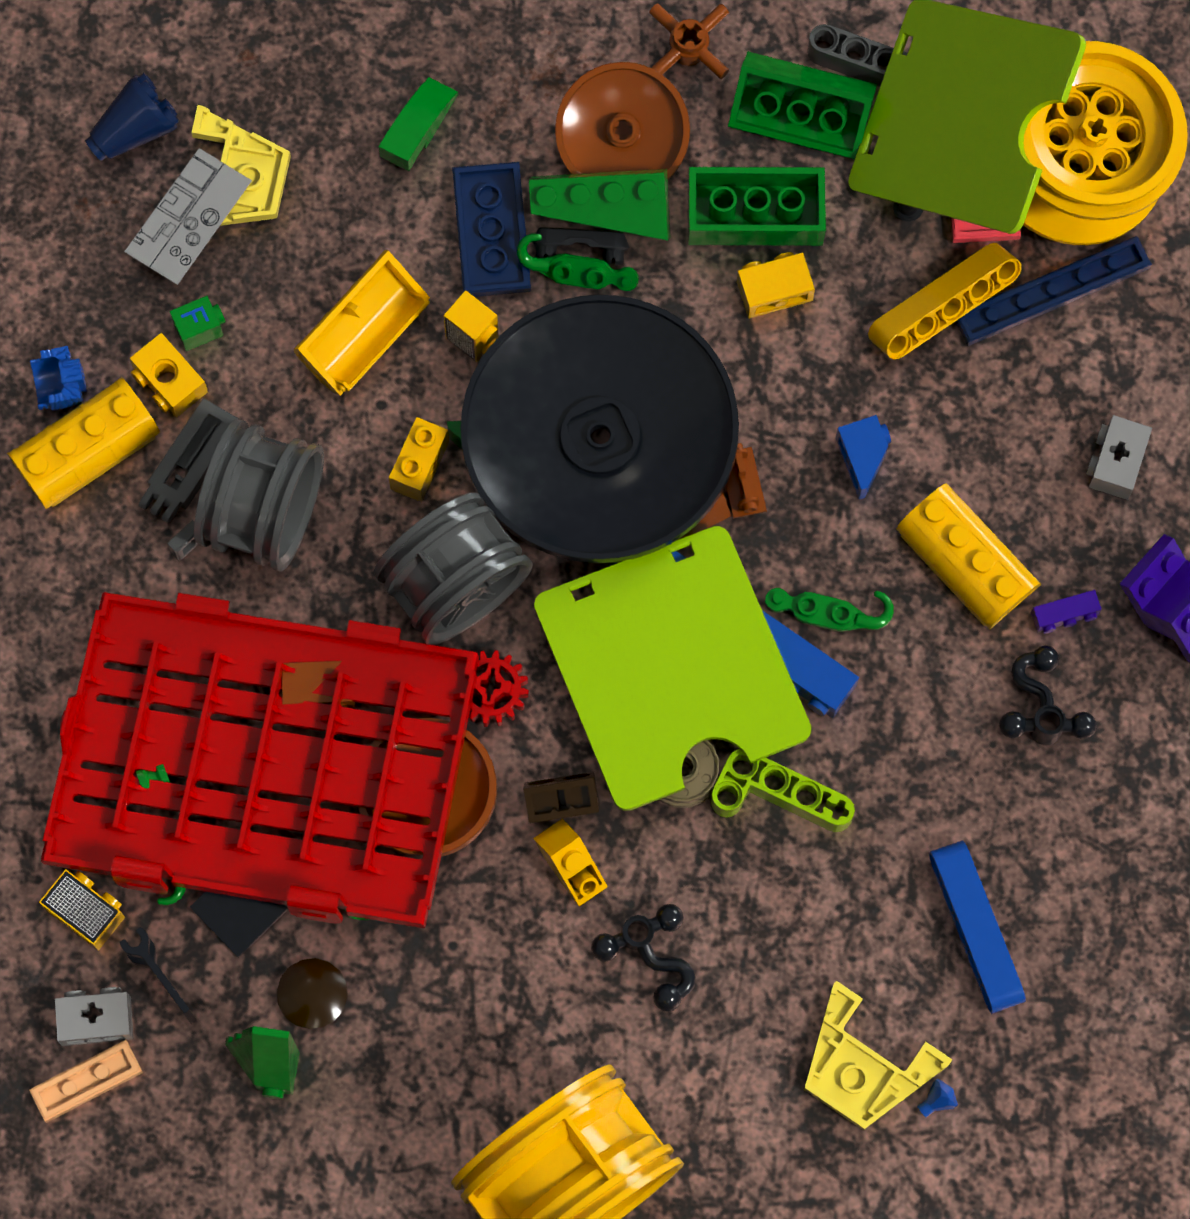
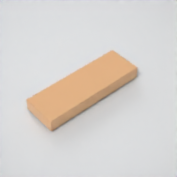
[29,1040,143,1123]

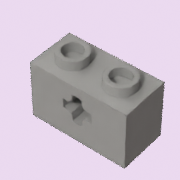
[1086,415,1152,500]
[55,987,134,1046]

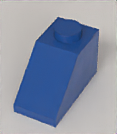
[835,415,891,500]

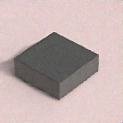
[167,520,198,561]

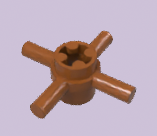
[649,3,729,79]

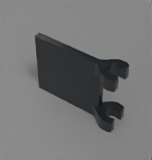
[190,892,288,958]
[120,927,197,1024]

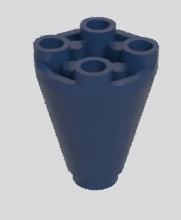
[85,73,180,162]

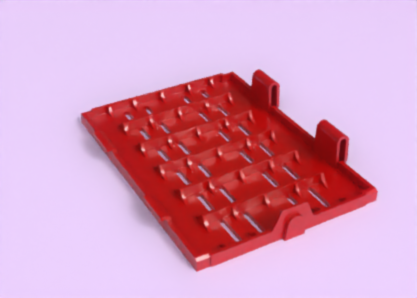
[41,592,479,929]

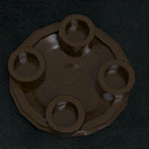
[277,958,348,1029]

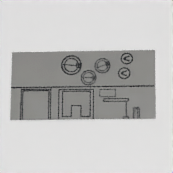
[124,148,252,285]

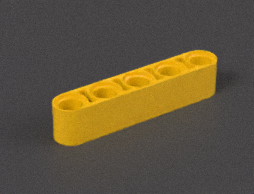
[868,243,1022,360]

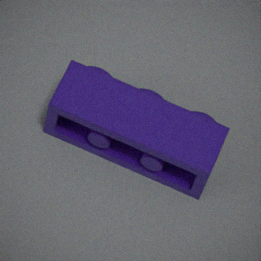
[1031,590,1102,634]

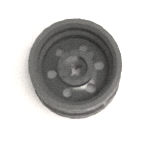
[194,419,324,572]
[373,493,533,645]

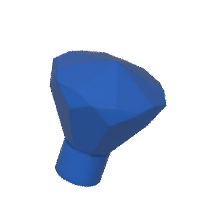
[917,1079,958,1117]

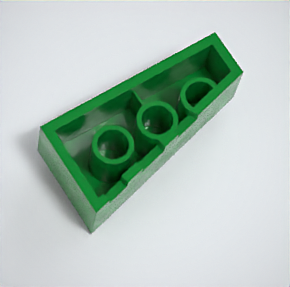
[529,169,671,240]

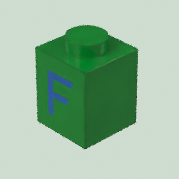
[169,296,226,352]

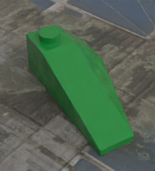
[225,1026,300,1099]

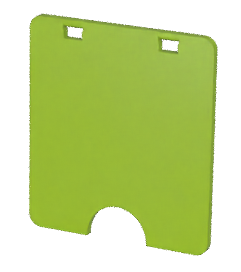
[848,0,1086,234]
[534,526,811,811]

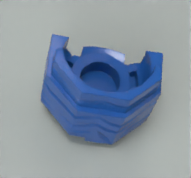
[30,346,87,410]

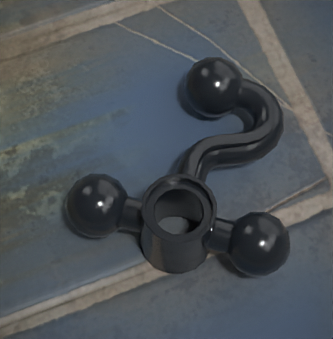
[999,645,1097,746]
[591,904,696,1012]

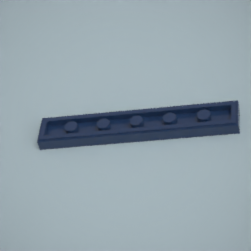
[955,236,1152,346]

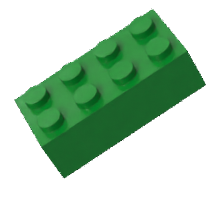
[688,167,826,246]

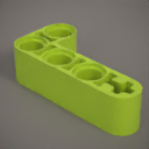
[711,749,855,832]

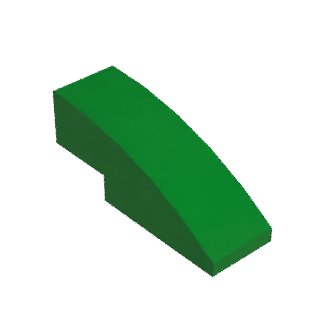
[378,77,458,171]

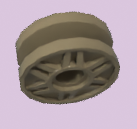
[659,740,719,808]

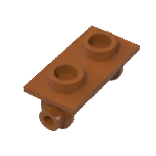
[726,443,767,519]

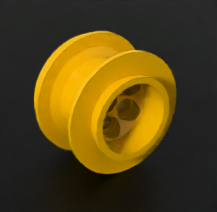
[1023,41,1188,245]

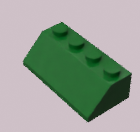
[728,51,877,159]

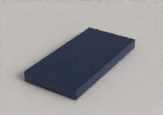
[452,162,531,297]

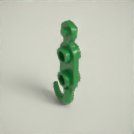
[517,233,639,291]
[765,588,894,632]

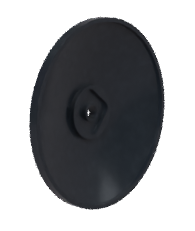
[461,295,739,563]

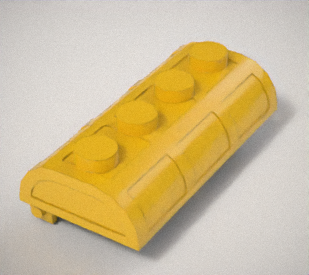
[294,250,430,396]
[7,377,160,509]
[896,483,1041,630]

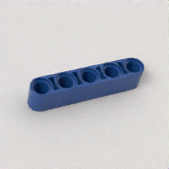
[929,840,1026,1014]

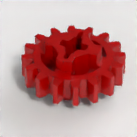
[470,650,529,727]

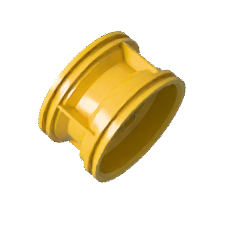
[451,1064,684,1219]

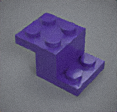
[1120,534,1190,663]

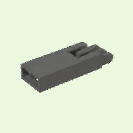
[139,398,239,523]

